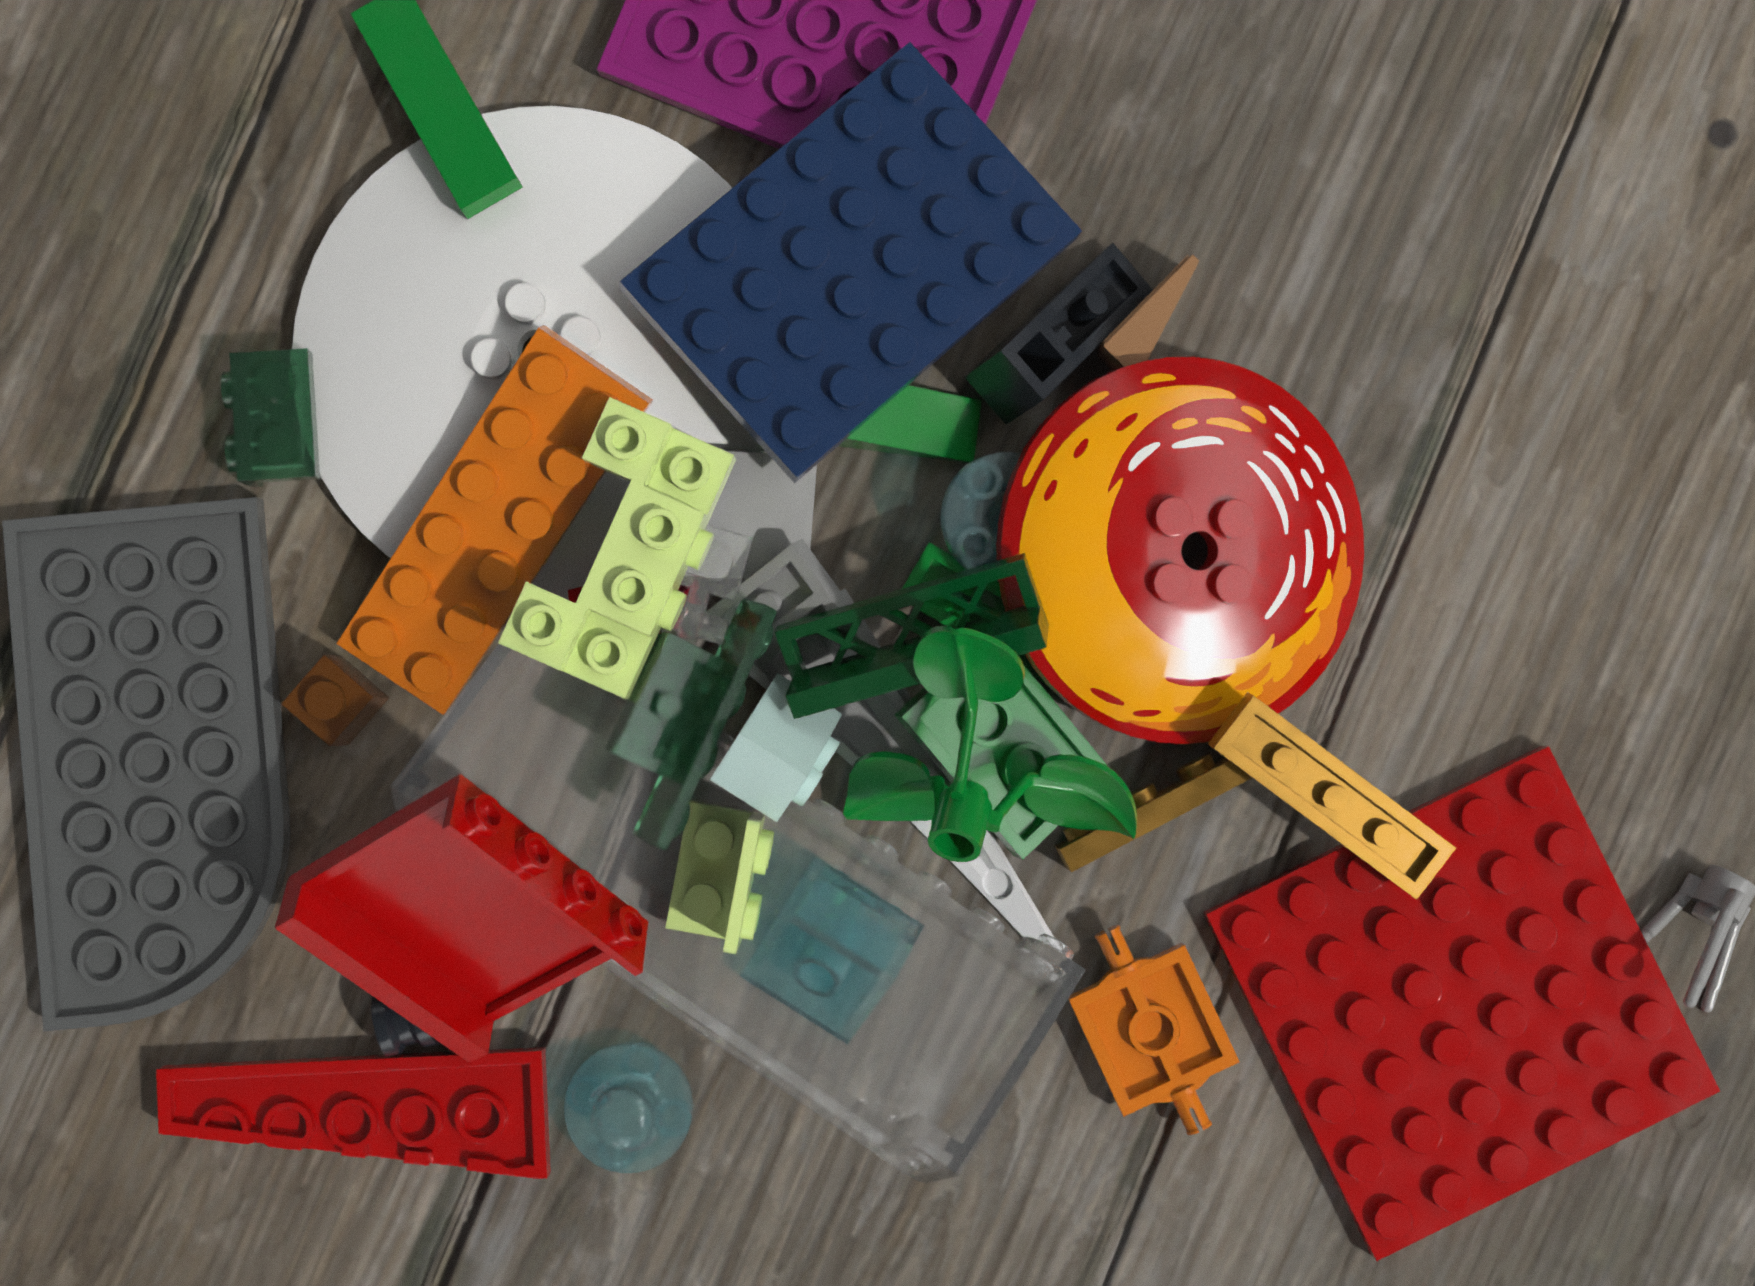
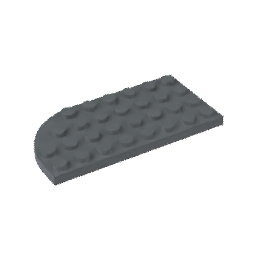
[2,497,290,1032]

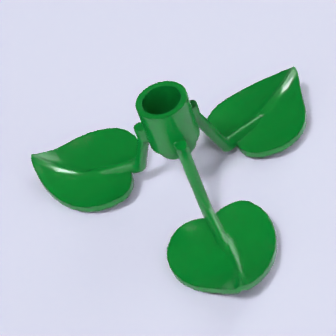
[843,626,1138,862]

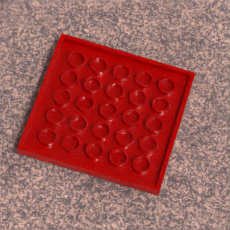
[1203,746,1721,1261]

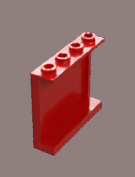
[275,774,648,1063]

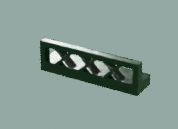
[774,553,1049,719]

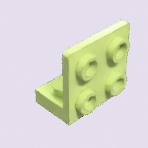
[665,800,775,954]

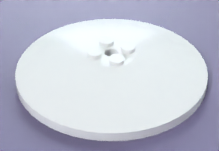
[292,106,765,600]

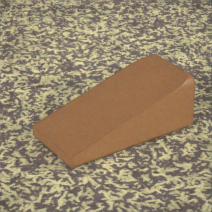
[1096,254,1199,371]

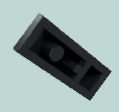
[965,243,1153,425]

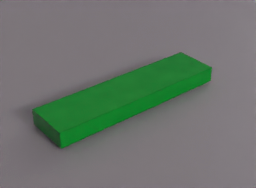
[350,0,523,219]

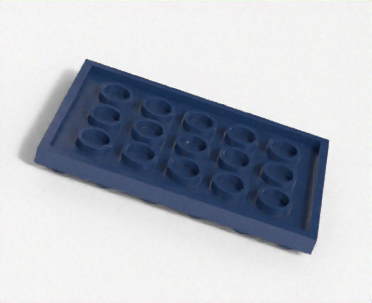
[619,42,1082,483]

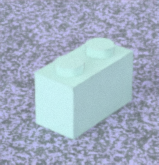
[710,673,842,822]

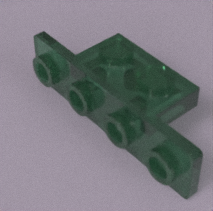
[604,599,777,851]

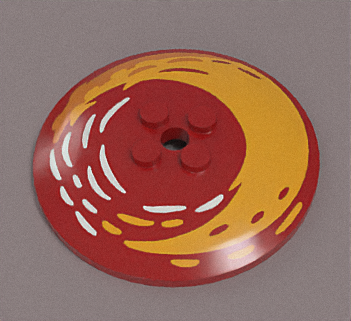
[996,357,1364,744]

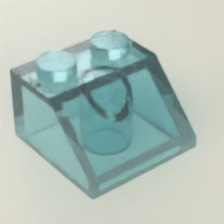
[740,856,925,1045]

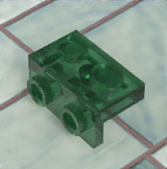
[221,348,320,487]

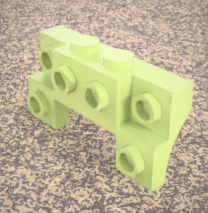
[498,397,736,700]

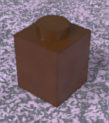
[281,655,390,746]

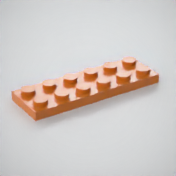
[336,325,653,715]

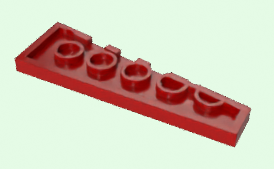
[156,1047,551,1179]

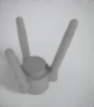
[1641,864,1755,1013]

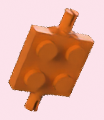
[1067,925,1240,1135]

